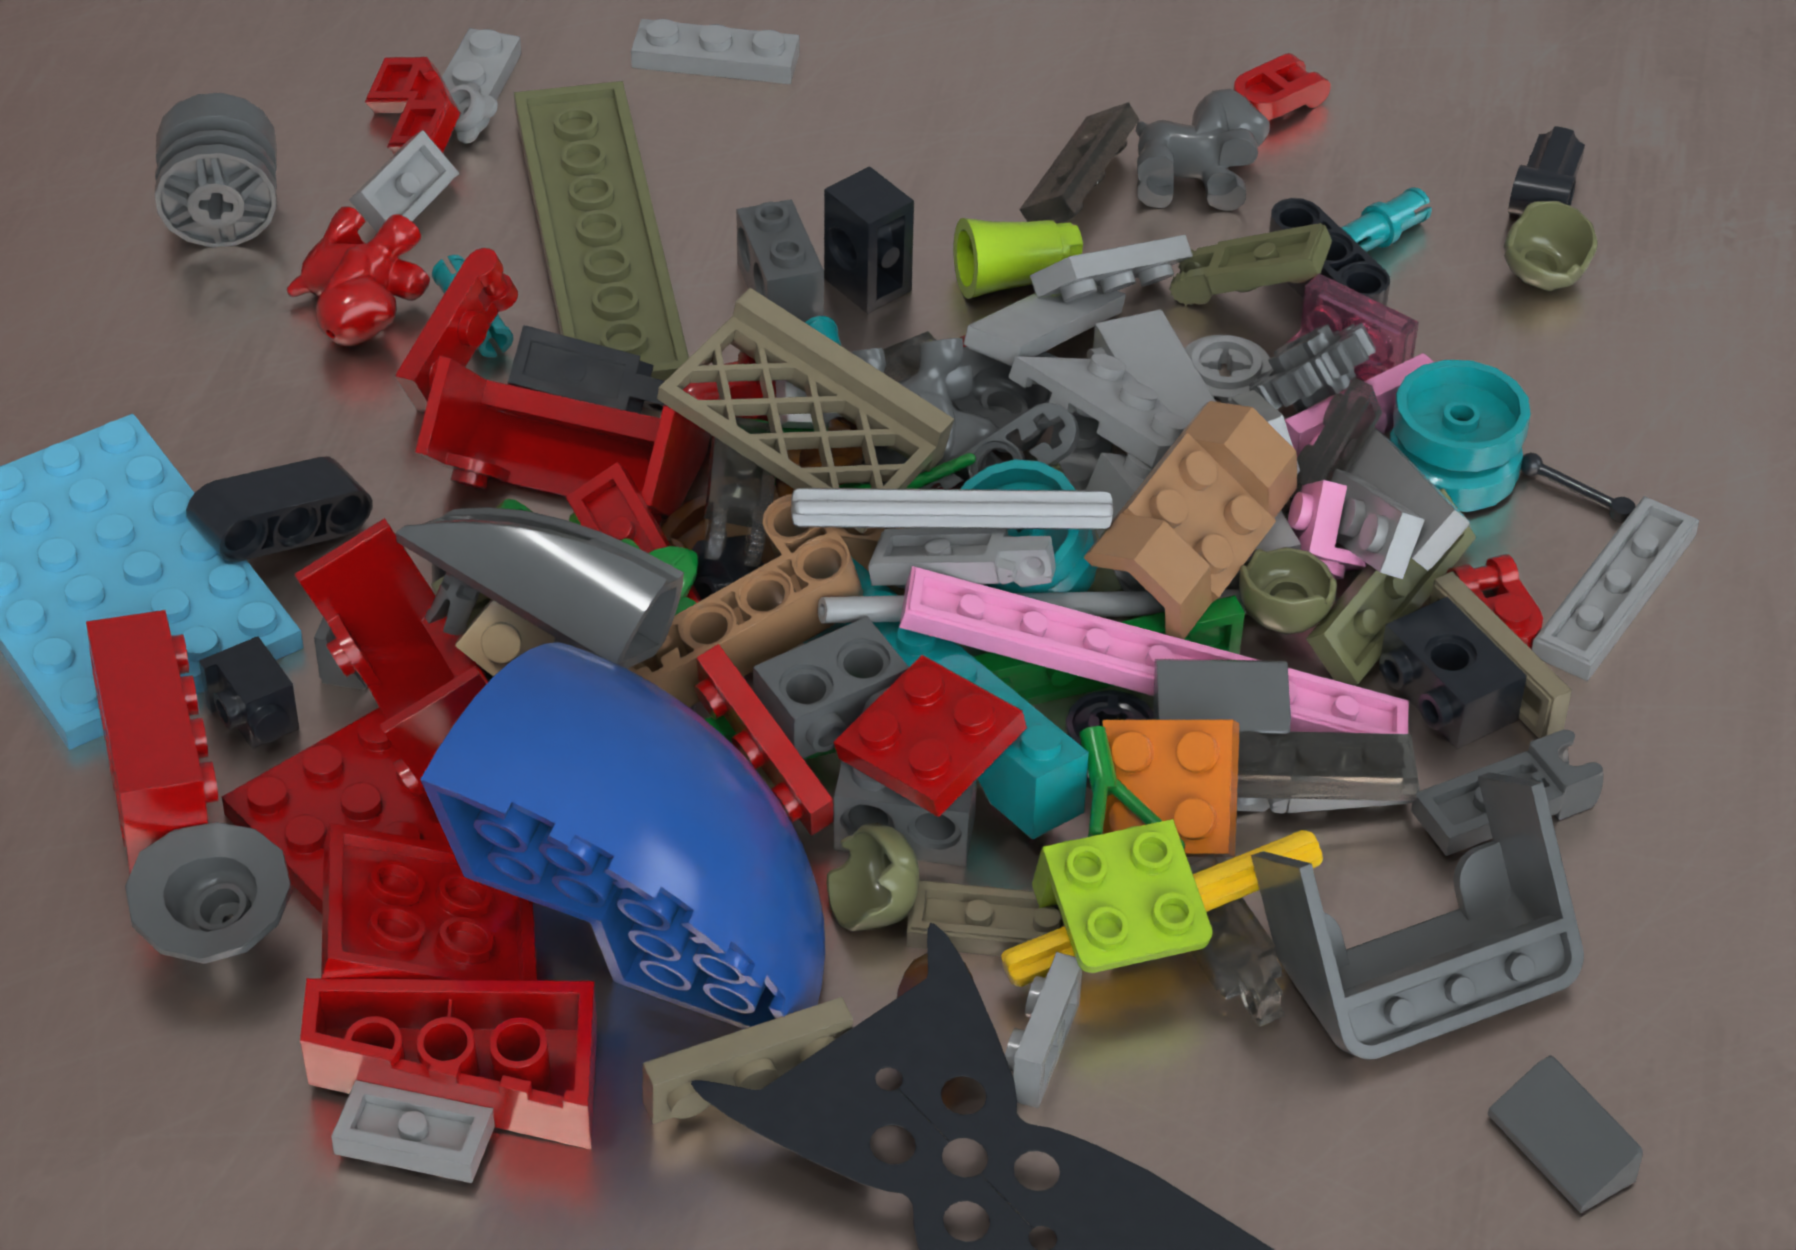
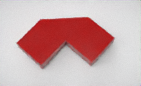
[365,57,460,154]

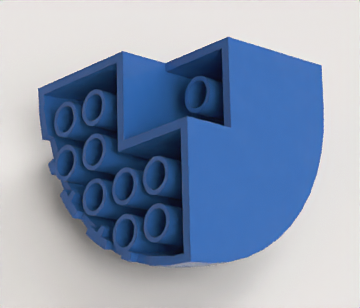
[420,642,825,1029]

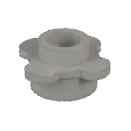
[449,83,498,144]

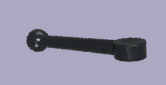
[1520,452,1636,522]

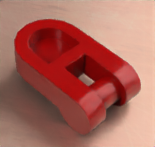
[1233,53,1331,121]
[1446,554,1543,650]

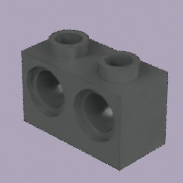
[736,199,824,322]
[753,616,909,758]
[834,761,977,867]

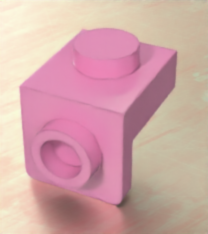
[1288,480,1366,579]

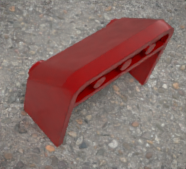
[415,356,711,526]
[295,518,490,798]

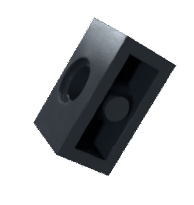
[824,166,914,314]
[1379,597,1527,749]

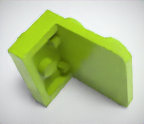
[1032,819,1213,973]

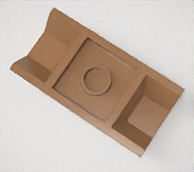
[1084,401,1297,639]

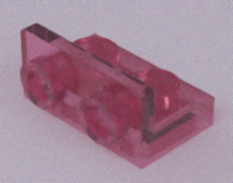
[1287,274,1419,390]

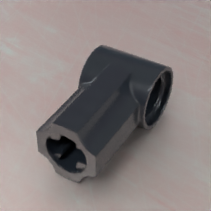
[1508,126,1585,216]

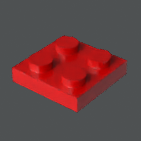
[834,655,1027,817]

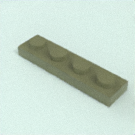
[1306,488,1476,685]

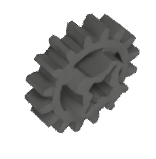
[1249,323,1376,412]

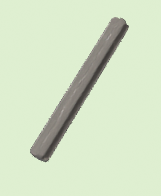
[791,488,1113,530]

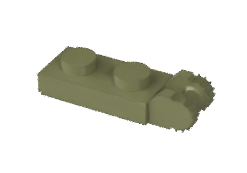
[1169,223,1332,306]

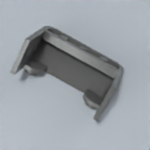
[1251,772,1584,1059]

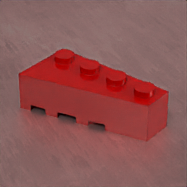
[86,610,219,876]
[300,978,597,1150]

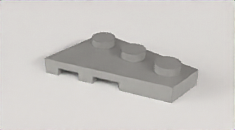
[1008,354,1189,468]

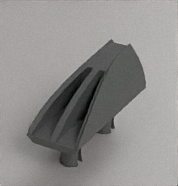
[396,507,684,669]

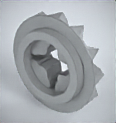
[1185,335,1272,403]

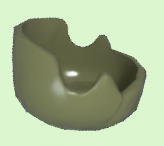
[1503,201,1598,291]
[1239,547,1337,635]
[826,823,919,931]

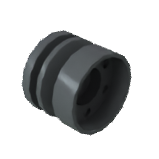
[155,93,277,247]

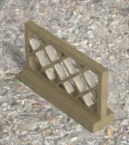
[657,288,954,534]

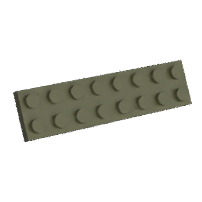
[514,81,689,381]

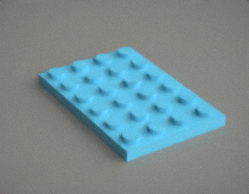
[0,414,304,750]

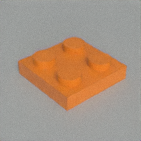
[1103,719,1240,857]

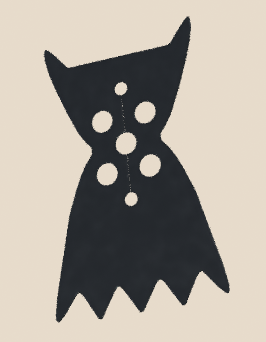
[691,923,1274,1250]

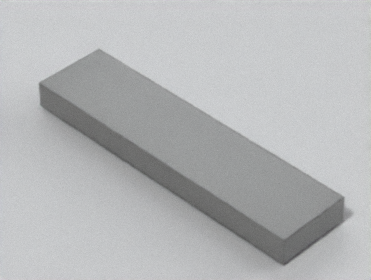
[964,285,1126,366]
[1333,425,1470,571]
[1532,496,1700,681]

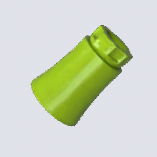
[953,218,1083,299]

